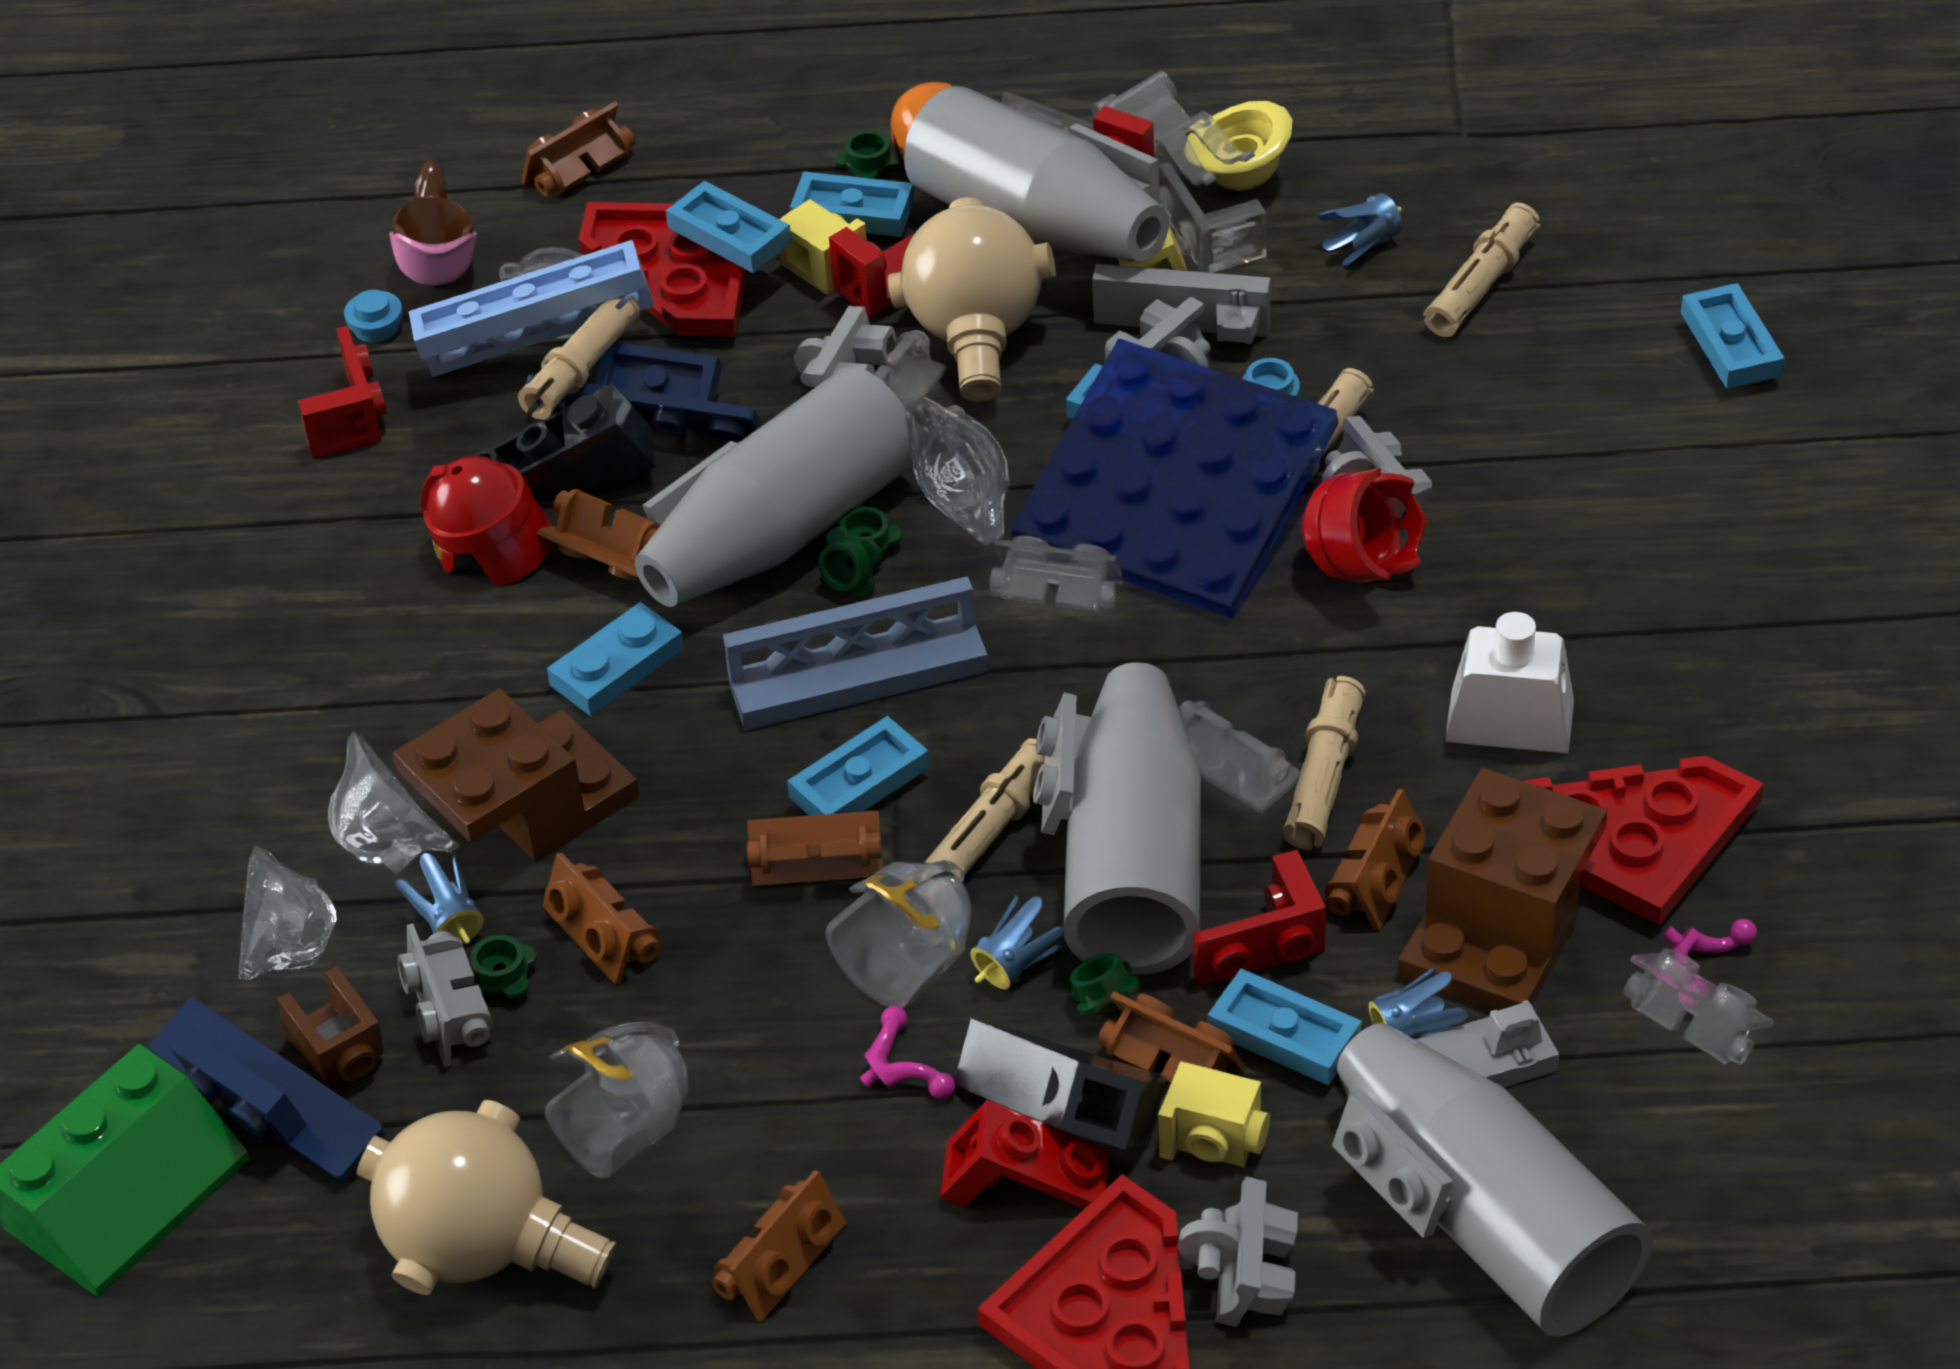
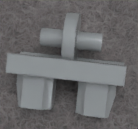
[1105,296,1210,386]
[794,306,900,387]
[1322,416,1432,517]
[1179,1176,1298,1327]

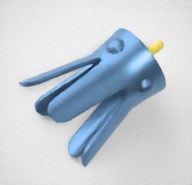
[1317,193,1402,268]
[395,853,484,944]
[970,895,1064,989]
[1368,966,1468,1039]

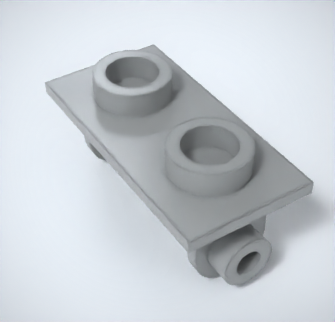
[398,924,493,1067]

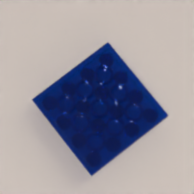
[1010,338,1339,619]

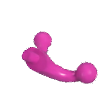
[1662,919,1757,1009]
[860,1006,956,1100]

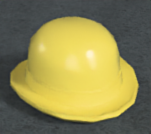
[1183,101,1293,191]

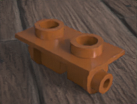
[521,101,635,197]
[537,489,660,580]
[1325,789,1427,930]
[747,811,884,886]
[542,853,661,985]
[1098,992,1247,1085]
[711,1170,847,1322]

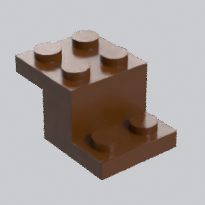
[393,688,640,861]
[1398,767,1607,1011]

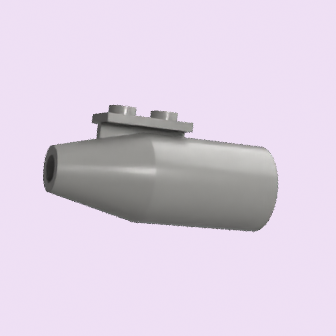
[904,86,1169,261]
[635,366,919,607]
[1033,663,1201,974]
[1332,1023,1653,1337]

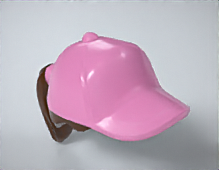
[389,160,477,287]

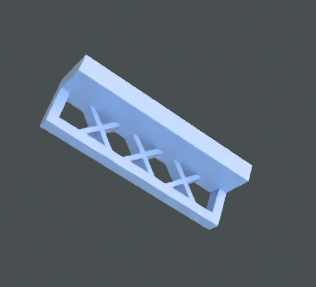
[409,240,655,377]

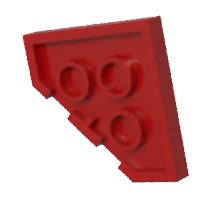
[579,202,755,337]
[1523,756,1764,925]
[977,1174,1190,1369]

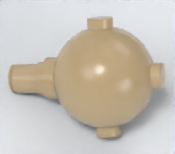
[888,197,1056,401]
[356,1100,616,1295]

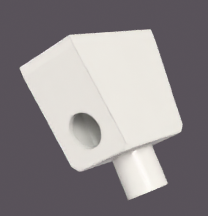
[1445,612,1574,754]

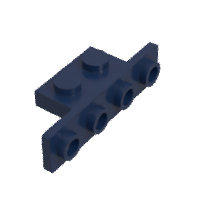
[526,342,764,443]
[149,998,385,1182]

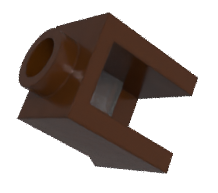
[277,966,384,1086]

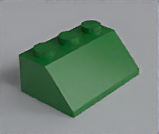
[0,1044,250,1297]

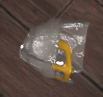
[825,860,972,1008]
[545,1022,688,1178]

